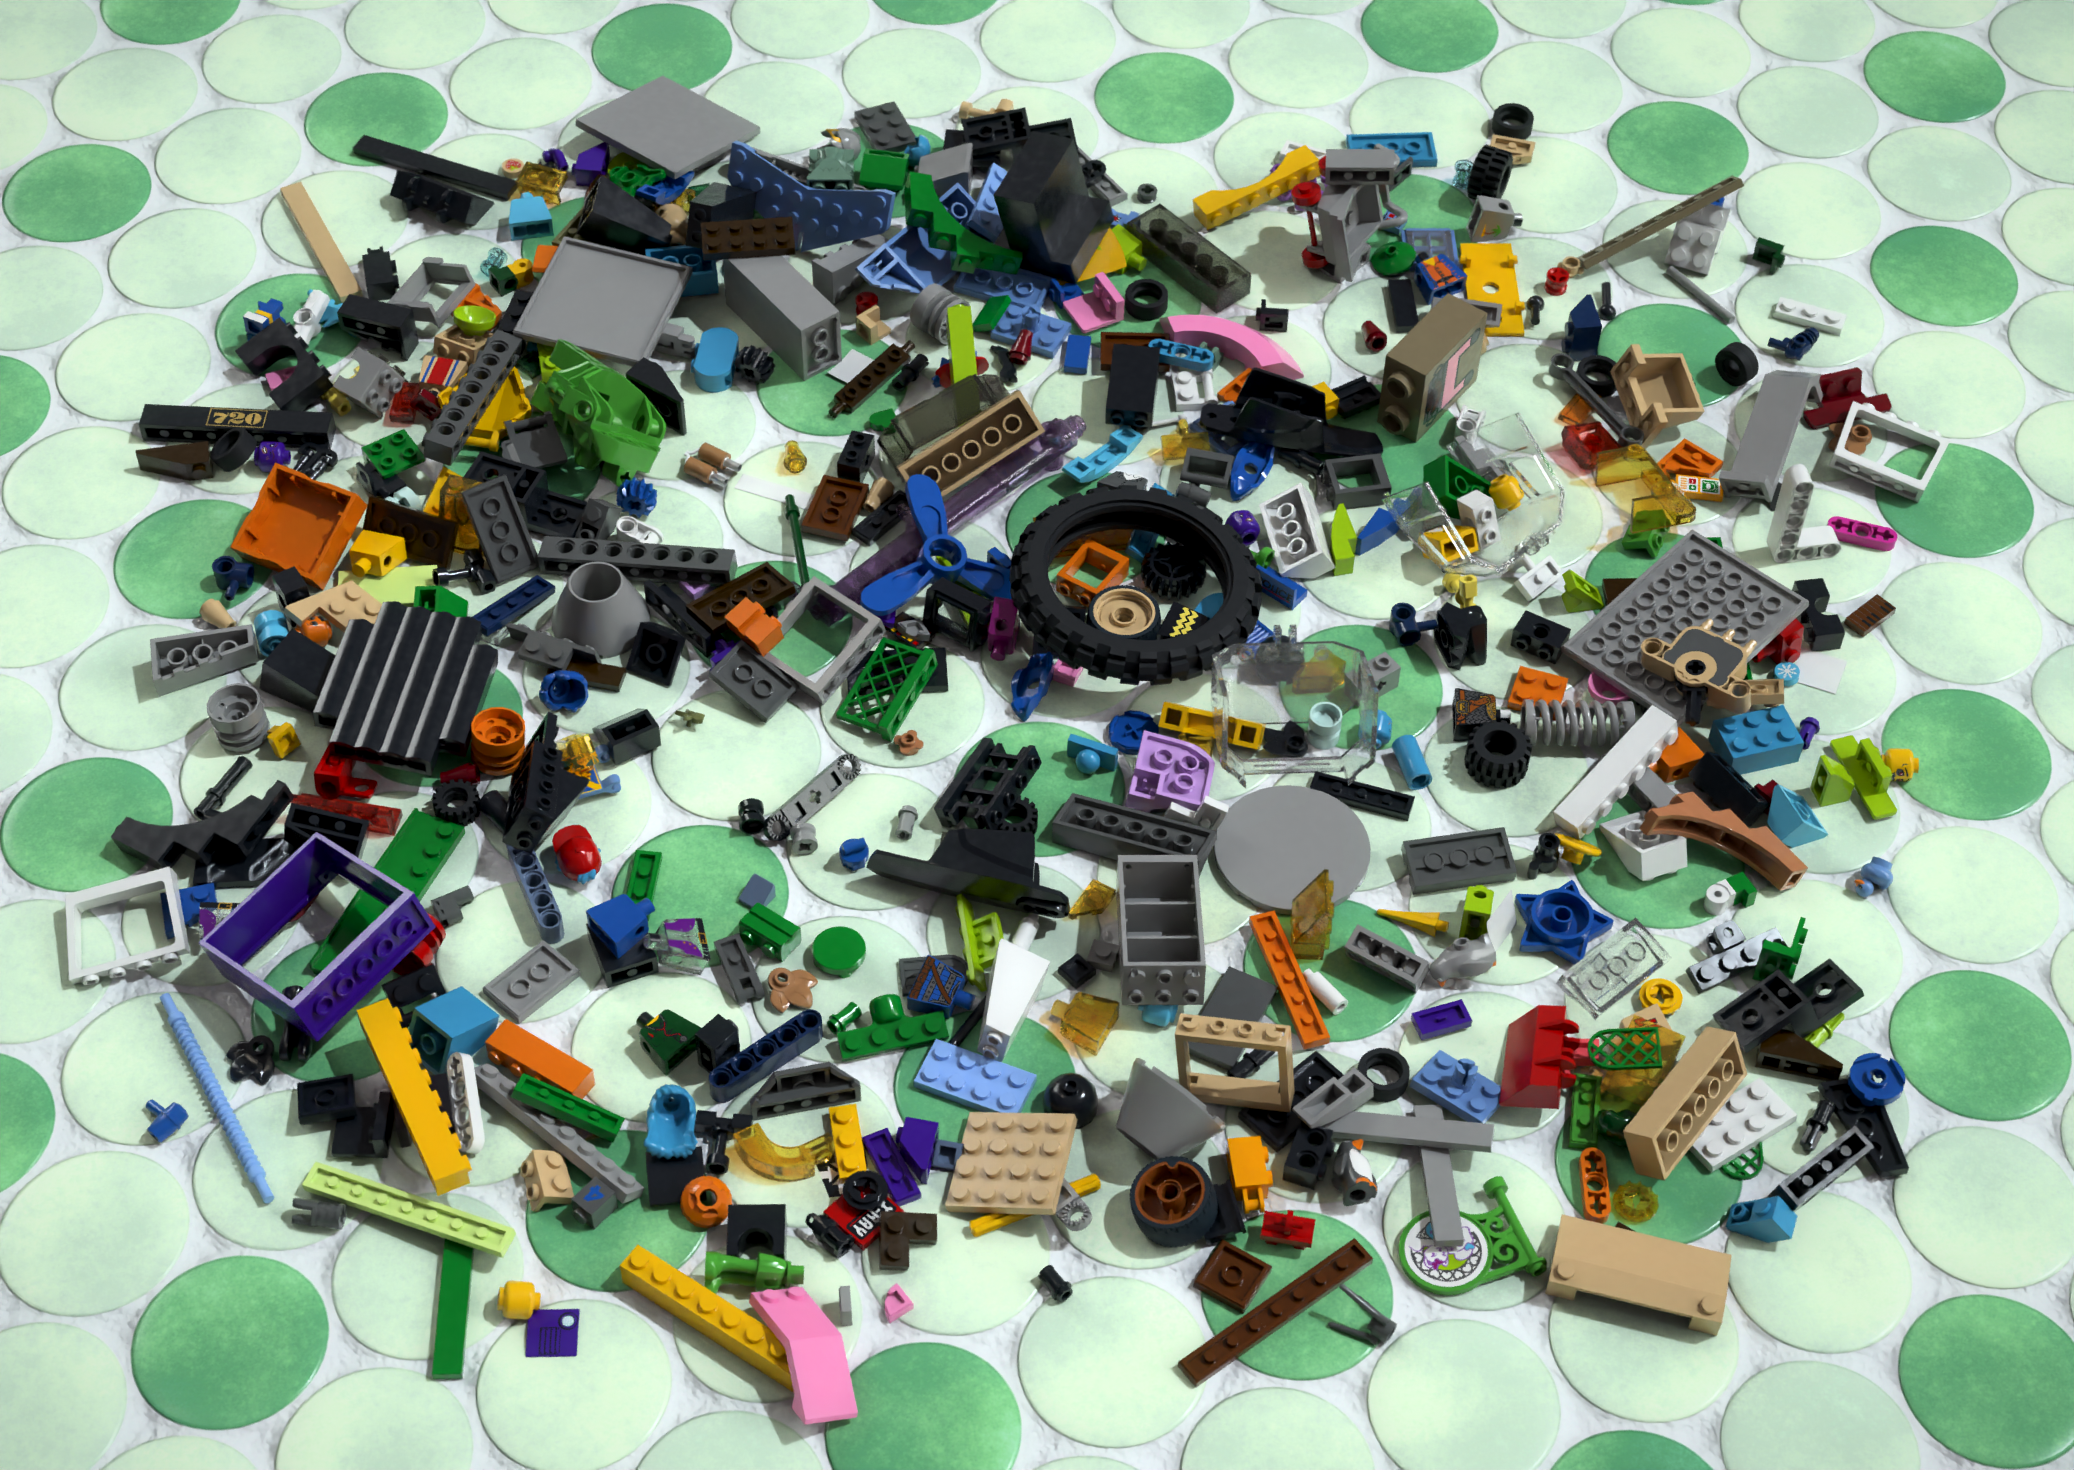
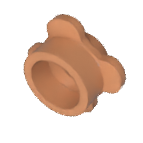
[894,730,923,756]

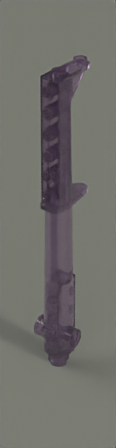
[789,415,1086,627]

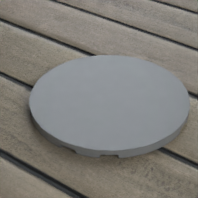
[1214,785,1370,915]

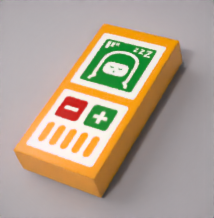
[1674,474,1723,502]

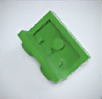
[1621,508,1670,557]

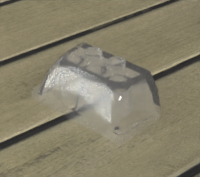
[1556,917,1672,1020]

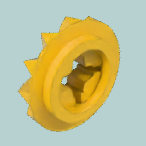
[1638,978,1683,1016]

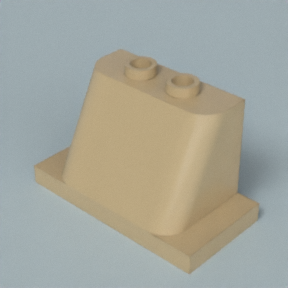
[1610,344,1705,449]

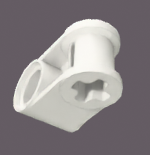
[1453,405,1486,445]
[616,516,664,544]

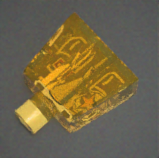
[1051,992,1120,1056]

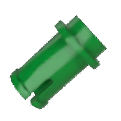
[827,1002,862,1034]

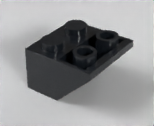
[592,708,661,765]

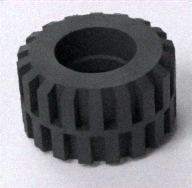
[1467,145,1513,200]
[1464,720,1532,789]

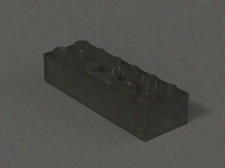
[1127,204,1251,314]

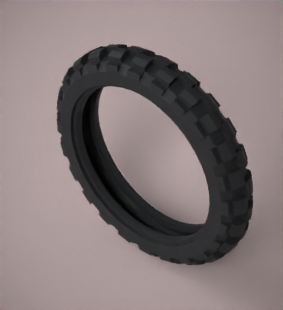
[1009,485,1262,685]

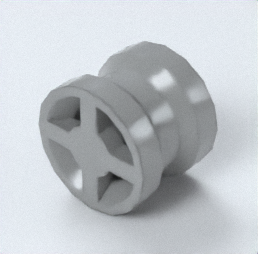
[790,823,818,855]

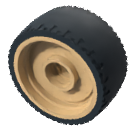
[1086,585,1161,640]

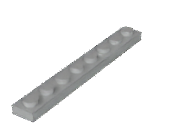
[474,1063,644,1203]

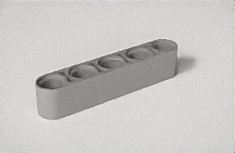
[1600,751,1688,840]

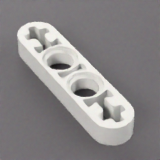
[447,1052,485,1154]

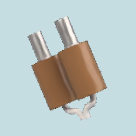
[684,443,742,486]

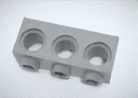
[1344,924,1429,993]

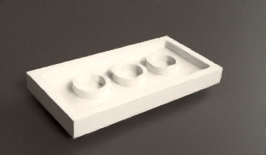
[1689,1078,1797,1173]

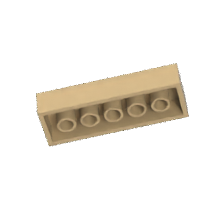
[897,390,1045,497]
[1623,1026,1747,1181]

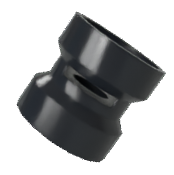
[738,798,765,835]

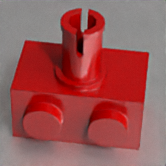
[1752,619,1804,665]

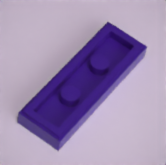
[862,1128,921,1207]

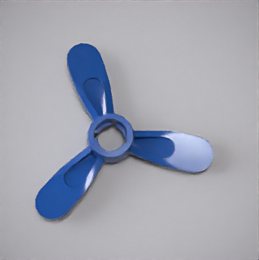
[860,474,1012,616]

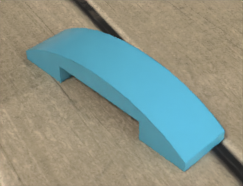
[1062,425,1143,483]

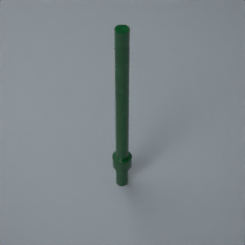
[785,494,810,588]

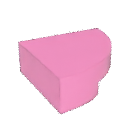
[885,1283,914,1323]

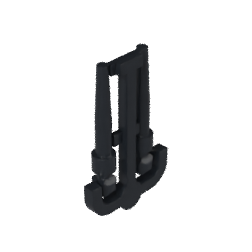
[293,442,338,480]

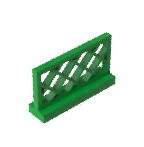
[836,637,938,742]

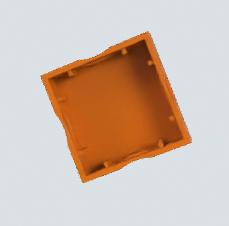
[230,462,368,590]

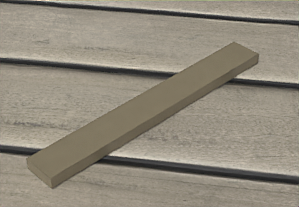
[1577,176,1744,269]

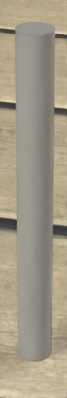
[1666,266,1735,324]

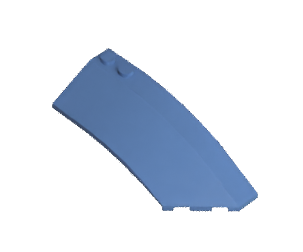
[855,182,992,294]

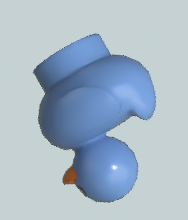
[1854,857,1893,897]

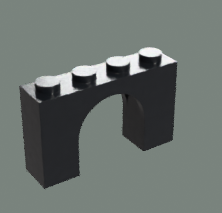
[235,317,333,411]

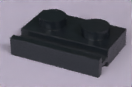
[1331,375,1381,419]
[1205,1179,1247,1245]

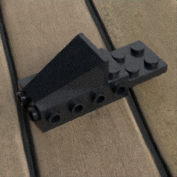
[502,712,589,854]

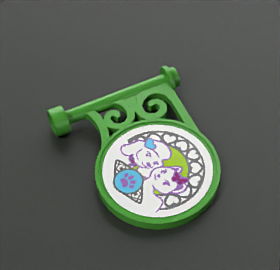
[1398,1176,1547,1296]

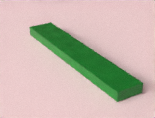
[432,1239,474,1379]

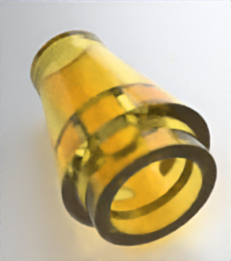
[784,440,807,473]

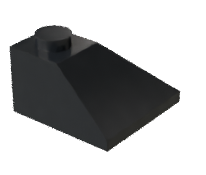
[626,622,686,686]

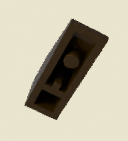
[136,441,213,481]
[1755,1029,1843,1082]

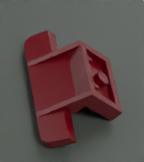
[1803,367,1892,429]

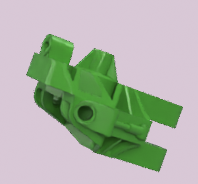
[530,339,666,487]

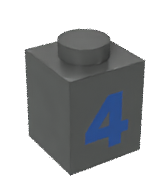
[571,1177,618,1229]

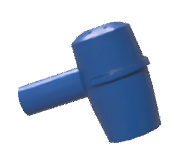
[146,1099,189,1143]

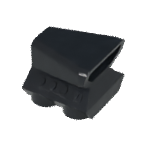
[1434,602,1487,670]

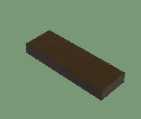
[546,658,627,692]

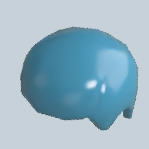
[904,135,931,168]

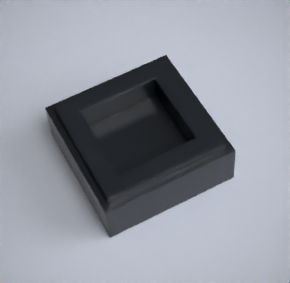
[1058,953,1096,989]

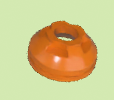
[680,1176,732,1228]

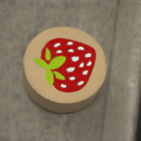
[502,158,524,179]

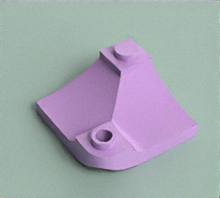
[1125,730,1215,813]

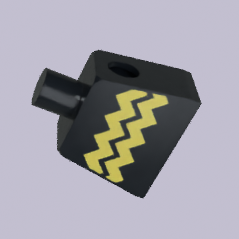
[1157,602,1208,640]

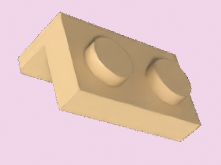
[521,1150,574,1212]

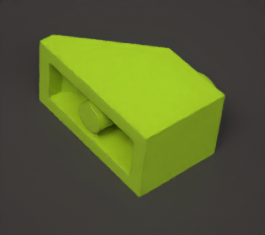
[1810,755,1854,807]

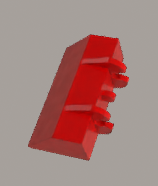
[1499,1005,1580,1109]

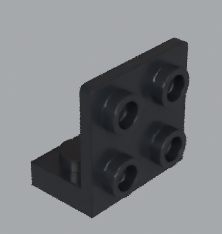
[331,1092,395,1158]

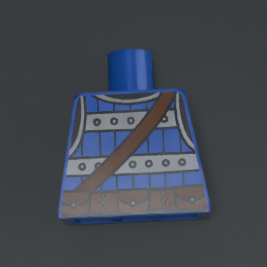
[907,955,976,1018]

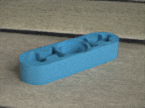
[1148,339,1214,372]

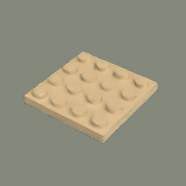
[945,1112,1077,1215]

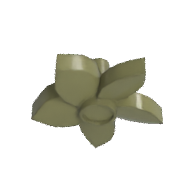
[675,709,705,727]

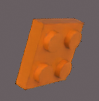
[1507,666,1569,721]

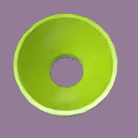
[453,305,496,336]

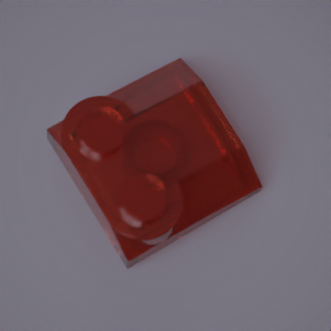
[1561,421,1626,470]

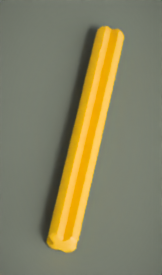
[969,1174,1101,1237]

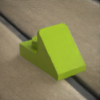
[1561,569,1604,613]

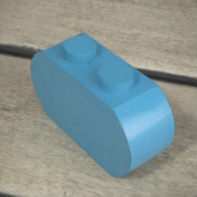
[691,327,740,393]

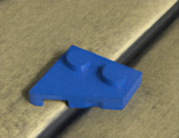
[160,883,218,940]

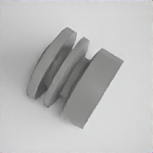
[910,283,970,344]
[207,683,270,752]

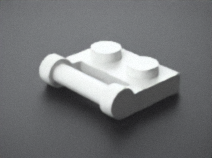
[1171,369,1218,411]

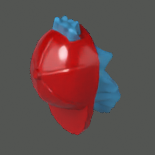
[552,825,602,884]

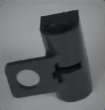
[356,462,407,499]

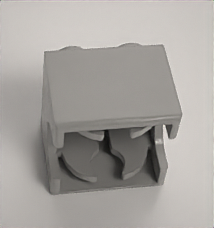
[333,347,405,418]

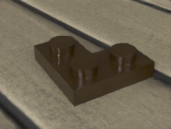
[879,1211,937,1271]

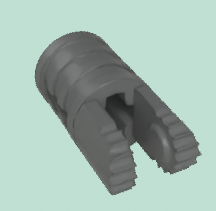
[292,1198,347,1230]

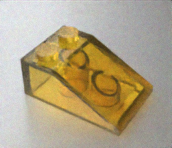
[1600,1015,1686,1107]

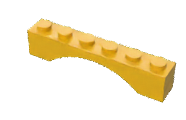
[1193,145,1320,231]

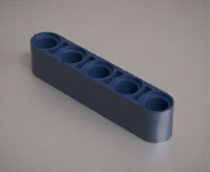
[709,1009,823,1103]

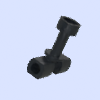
[432,548,496,594]
[695,1110,753,1175]

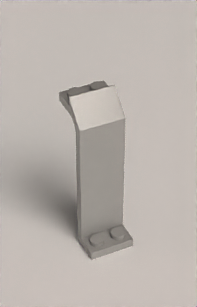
[1719,370,1823,502]

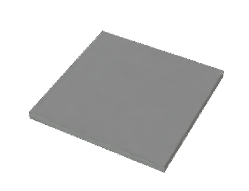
[575,76,760,179]
[513,236,693,367]

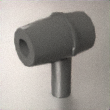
[1175,482,1211,508]

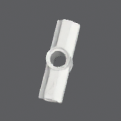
[293,290,330,345]

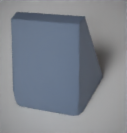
[739,873,776,908]
[931,1139,964,1171]

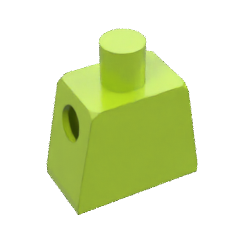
[1097,224,1147,274]
[1459,885,1494,940]

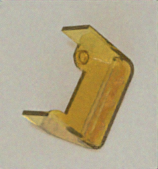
[1595,444,1696,534]

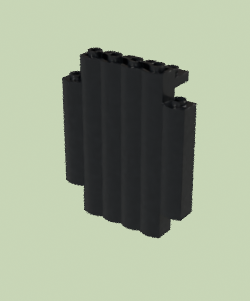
[313,601,498,776]

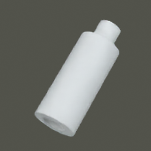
[1011,913,1039,951]
[1303,969,1348,1015]

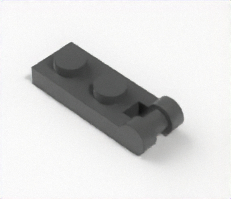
[714,933,765,1005]

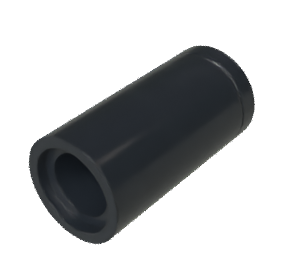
[478,790,508,834]

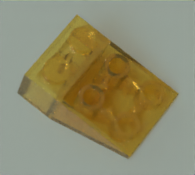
[1290,869,1334,960]

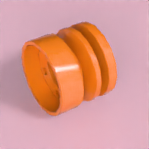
[471,707,525,776]

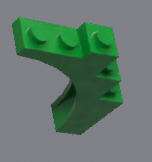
[904,171,1023,275]

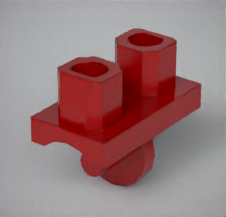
[1260,1210,1316,1250]

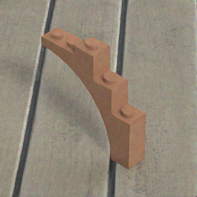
[1639,792,1808,891]

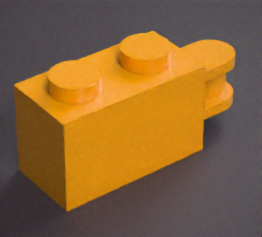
[1225,1136,1273,1214]

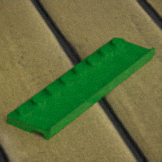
[309,808,465,975]

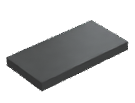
[459,475,540,584]
[1188,966,1278,1070]

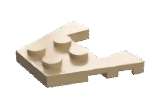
[284,580,382,633]

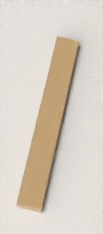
[280,182,363,303]

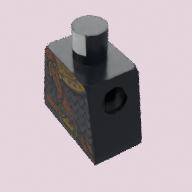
[1452,688,1511,741]

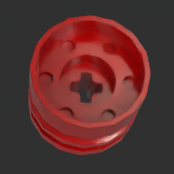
[392,913,446,975]

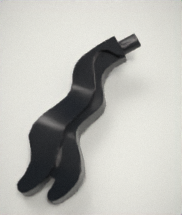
[990,345,1018,383]

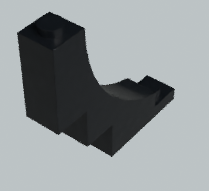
[111,780,294,869]

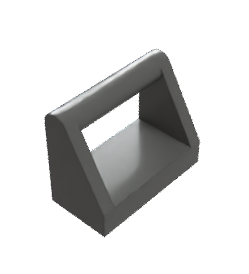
[1180,447,1234,489]

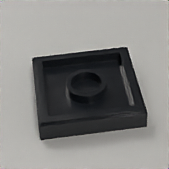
[297,1074,357,1126]

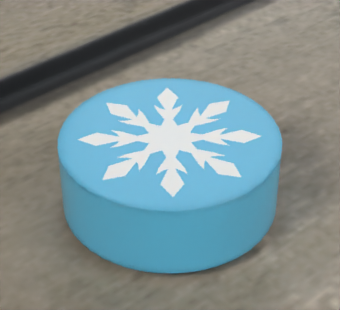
[1774,662,1800,686]

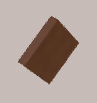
[1193,1240,1272,1314]

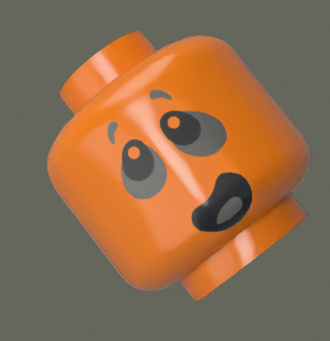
[294,615,332,647]

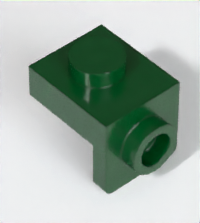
[1752,237,1786,275]

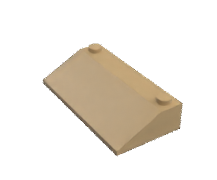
[1545,1214,1732,1336]

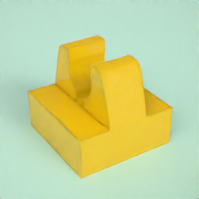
[267,722,301,759]

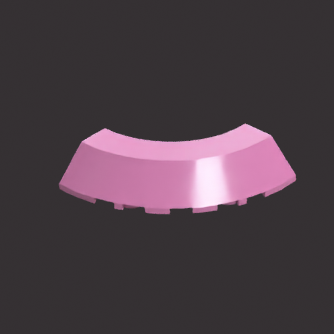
[1159,315,1304,380]

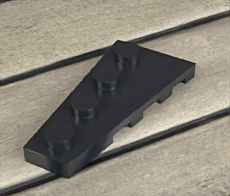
[1818,1076,1909,1178]

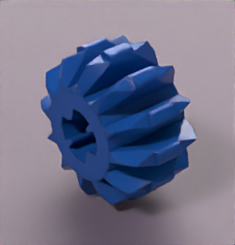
[616,477,657,518]

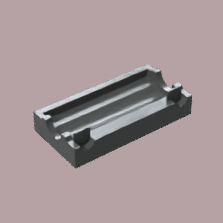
[1401,827,1517,895]

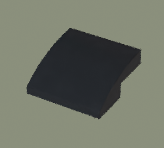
[646,1146,707,1207]

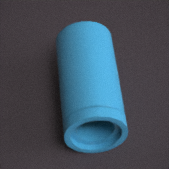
[1392,735,1432,790]

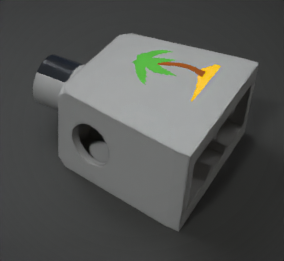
[1466,195,1523,242]

